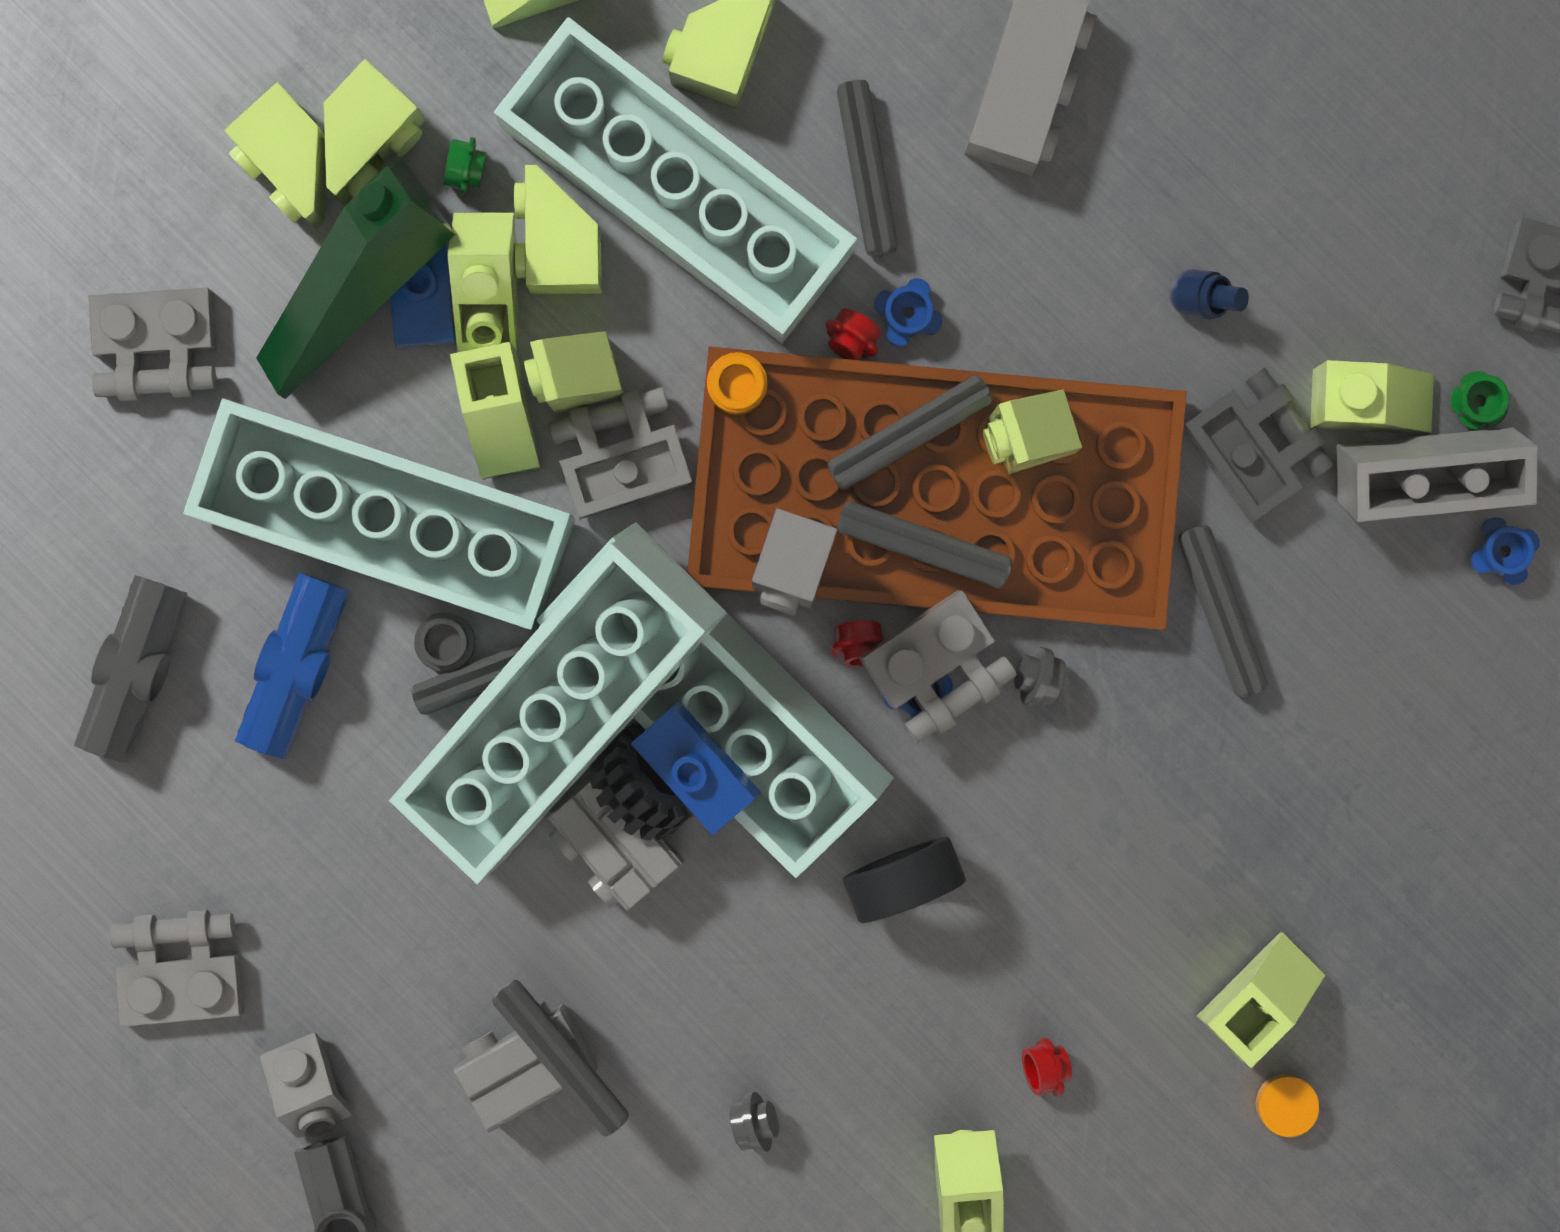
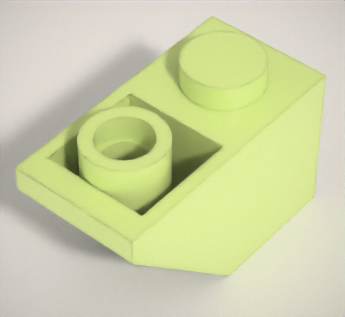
[324,59,426,206]
[224,82,326,229]
[514,165,602,294]
[447,213,518,353]
[524,331,624,415]
[450,342,541,480]
[983,389,1082,475]
[1196,932,1326,1068]

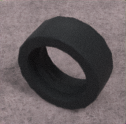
[843,837,966,923]

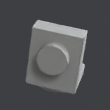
[259,1032,351,1138]

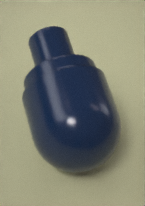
[1169,269,1249,320]

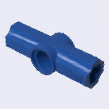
[235,572,350,759]

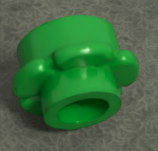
[443,137,487,196]
[1450,371,1509,430]

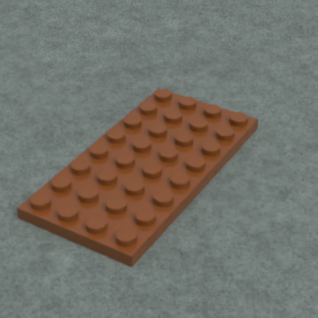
[687,346,1187,631]

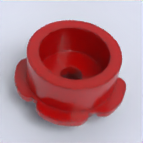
[825,308,882,360]
[830,620,883,667]
[1022,1038,1072,1097]

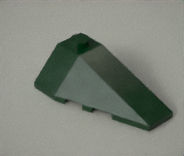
[256,160,456,399]

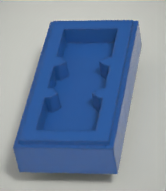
[391,241,456,348]
[631,701,761,836]

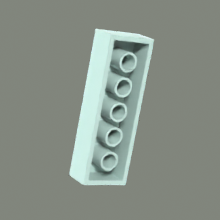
[493,17,857,344]
[183,398,575,631]
[536,522,894,878]
[389,528,727,885]

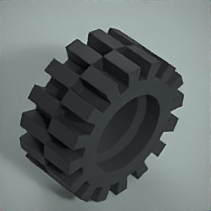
[590,723,694,840]

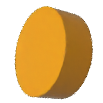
[707,352,767,415]
[1255,1074,1319,1137]

